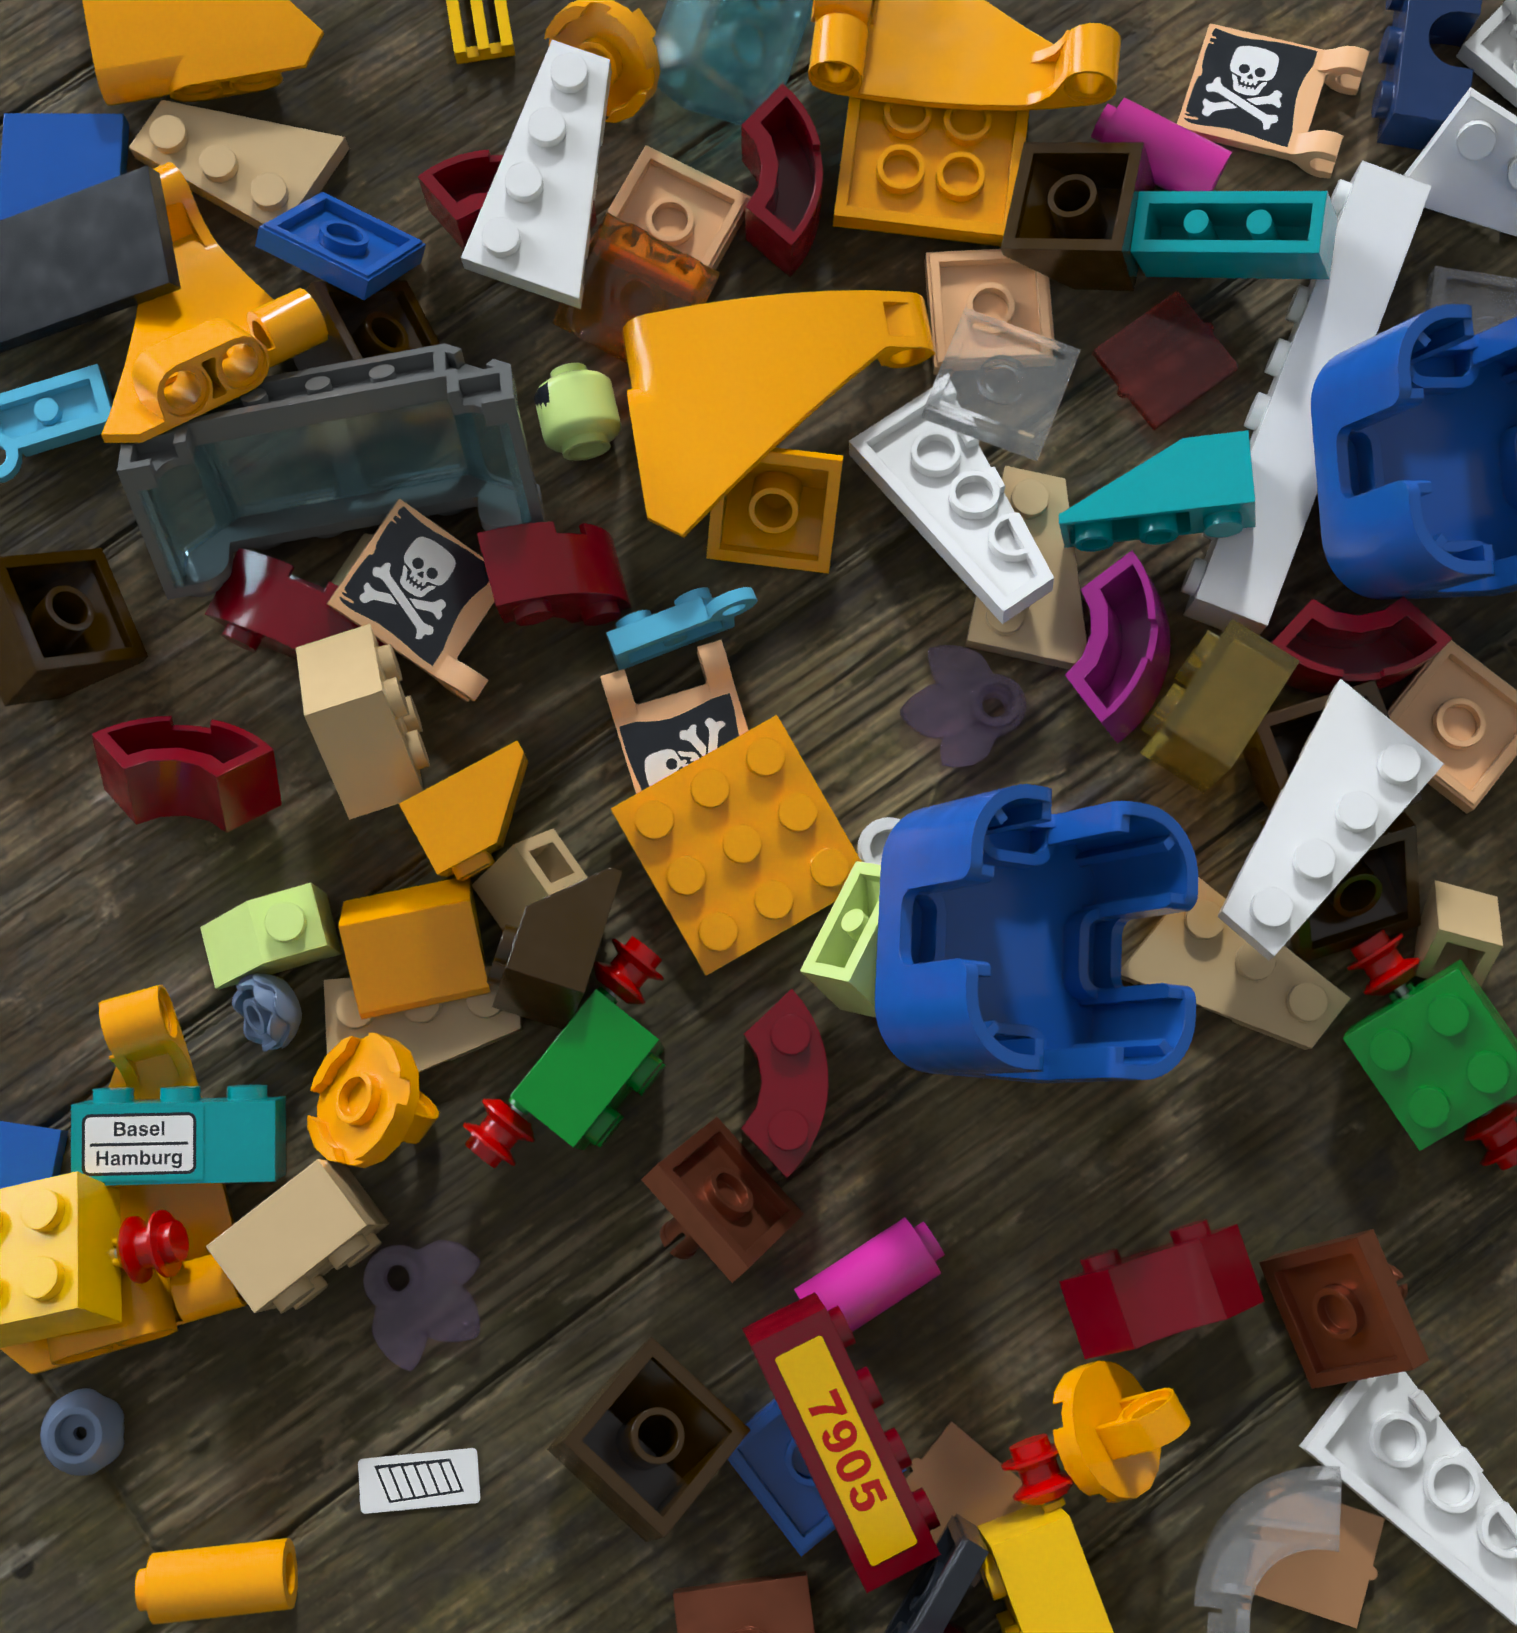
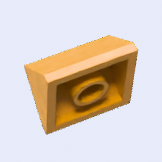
[706,447,843,574]
[338,878,491,1020]

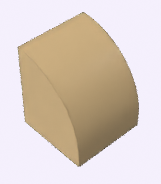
[472,828,588,931]
[1414,880,1503,987]

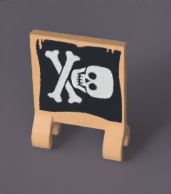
[1177,23,1370,179]
[327,498,495,702]
[600,640,749,794]

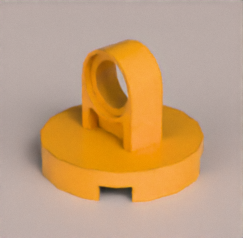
[544,0,661,123]
[307,1033,439,1168]
[1053,1360,1191,1503]

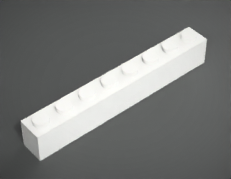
[1181,160,1432,642]

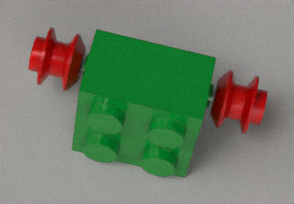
[1343,929,1517,1170]
[463,936,666,1169]

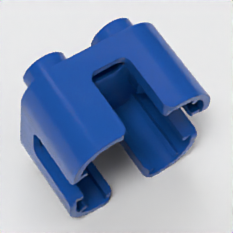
[1311,304,1517,600]
[875,784,1198,1083]

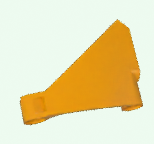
[82,0,324,106]
[808,0,1121,111]
[101,162,328,443]
[623,290,936,538]
[0,985,247,1374]

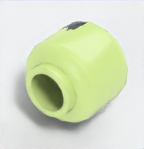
[534,363,621,461]

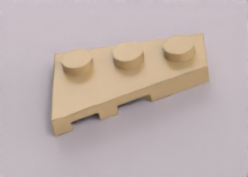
[129,100,349,229]
[965,466,1087,670]
[1121,877,1351,1050]
[324,966,523,1073]

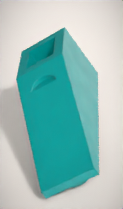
[1058,430,1256,552]

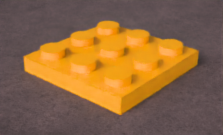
[833,97,1029,246]
[611,715,862,976]

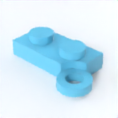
[0,364,113,483]
[606,587,758,670]

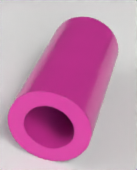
[1091,97,1232,191]
[794,1217,945,1332]

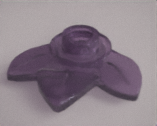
[900,645,1026,768]
[363,1240,481,1371]

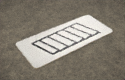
[358,1448,480,1514]

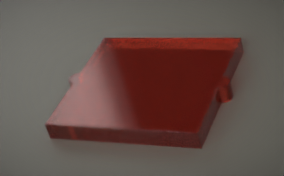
[1092,291,1239,430]

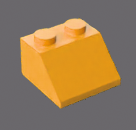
[399,741,528,882]

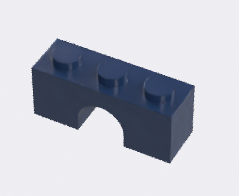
[1371,0,1482,150]

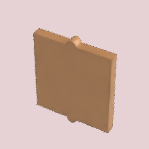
[905,1421,1030,1587]
[1240,1479,1385,1629]

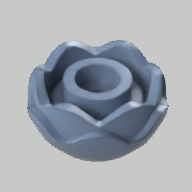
[232,973,302,1052]
[40,1388,125,1476]

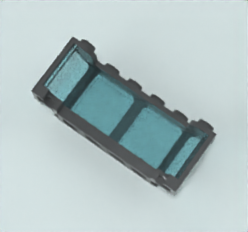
[117,343,545,600]

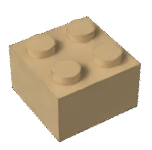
[296,624,430,820]
[206,1159,390,1314]

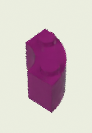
[1065,550,1171,744]

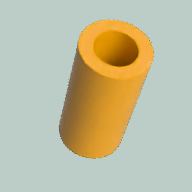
[135,1538,298,1625]

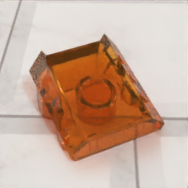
[552,212,720,364]

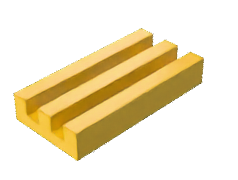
[446,0,515,64]

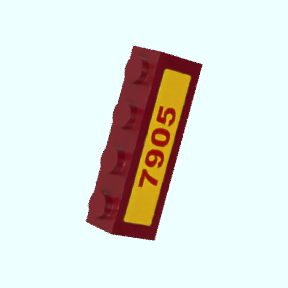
[742,1292,941,1593]

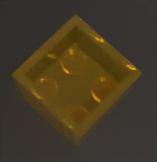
[1140,619,1299,793]

